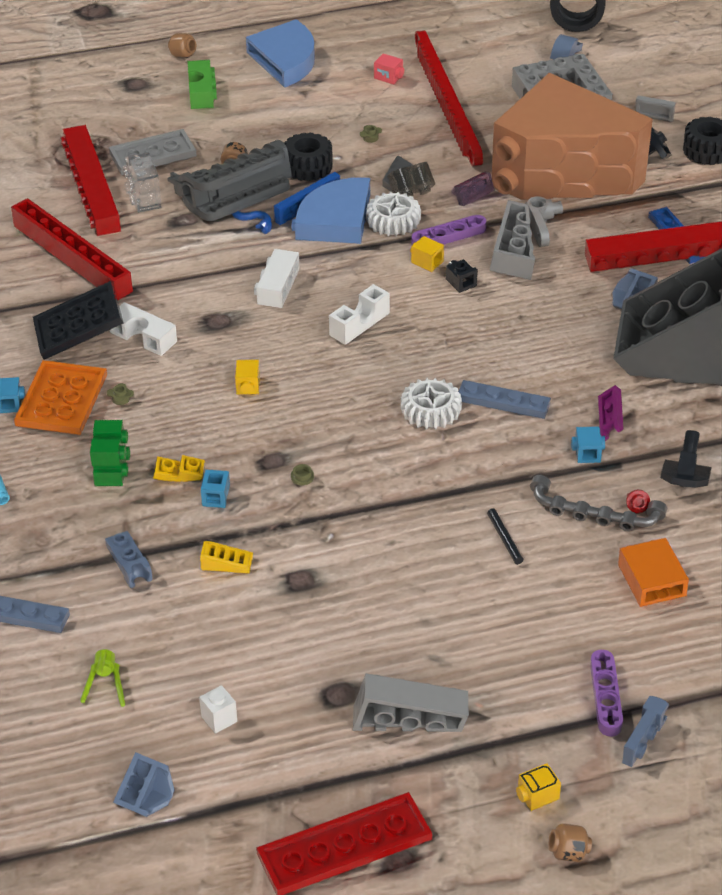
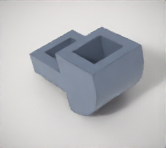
[550,34,583,59]

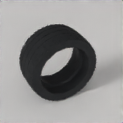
[550,0,606,32]

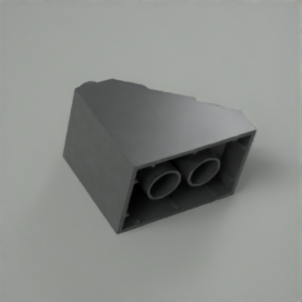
[613,249,722,386]

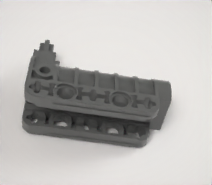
[168,140,292,221]

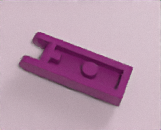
[598,385,624,441]

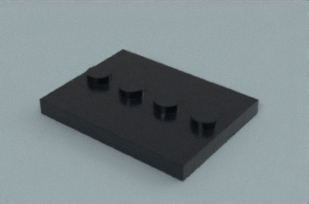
[33,281,124,360]

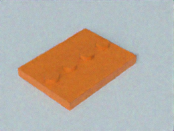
[14,360,107,435]

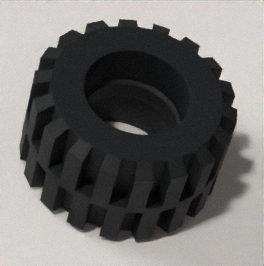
[683,117,722,165]
[284,132,333,181]

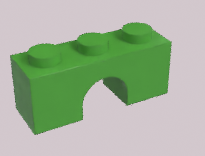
[187,60,217,109]

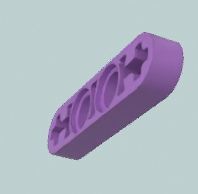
[412,215,486,245]
[590,649,623,737]

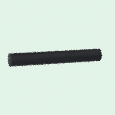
[487,508,524,564]

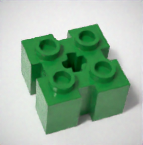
[90,420,130,486]

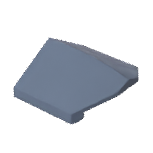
[612,268,658,309]
[113,752,175,817]

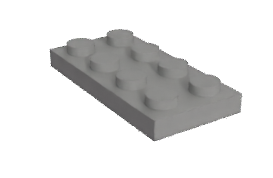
[109,129,197,175]

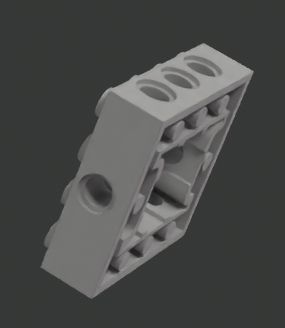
[512,54,613,100]

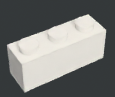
[254,249,300,308]

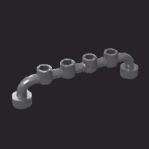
[530,475,668,532]

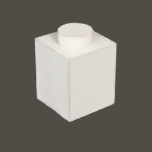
[199,685,237,734]

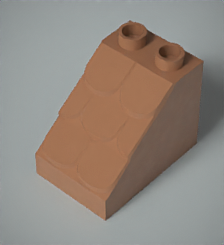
[491,73,653,200]

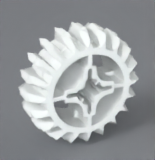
[366,191,421,237]
[401,377,462,430]

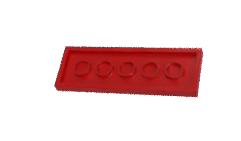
[256,792,432,895]

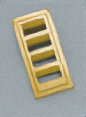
[200,541,253,574]

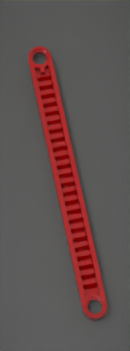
[415,30,483,166]

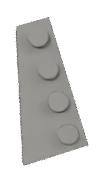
[490,200,535,280]
[353,673,469,732]

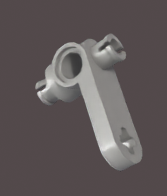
[525,196,563,247]

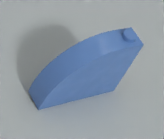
[246,19,315,87]
[292,177,371,244]

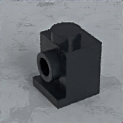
[446,259,478,293]

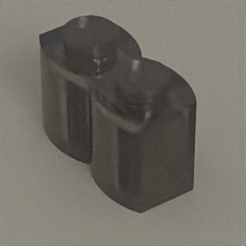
[387,162,435,197]

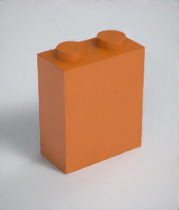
[618,538,689,607]

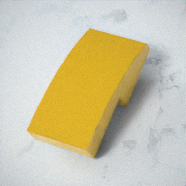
[153,455,205,482]

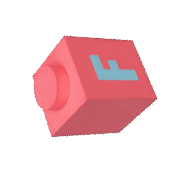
[374,53,404,85]

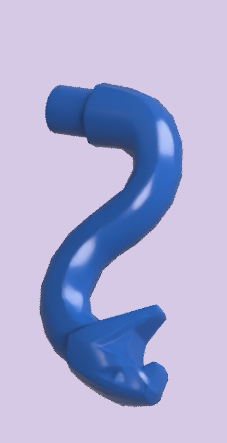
[232,210,272,234]

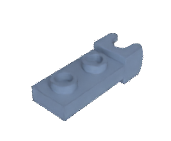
[105,531,152,588]
[622,696,669,767]

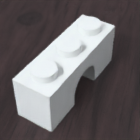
[329,284,390,345]
[110,302,177,356]

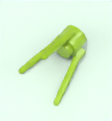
[80,649,125,707]

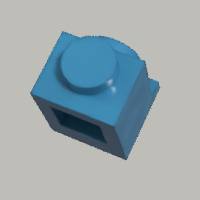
[201,469,230,508]

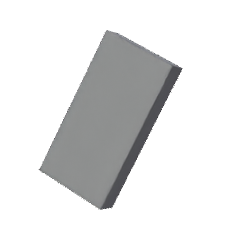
[635,95,676,122]

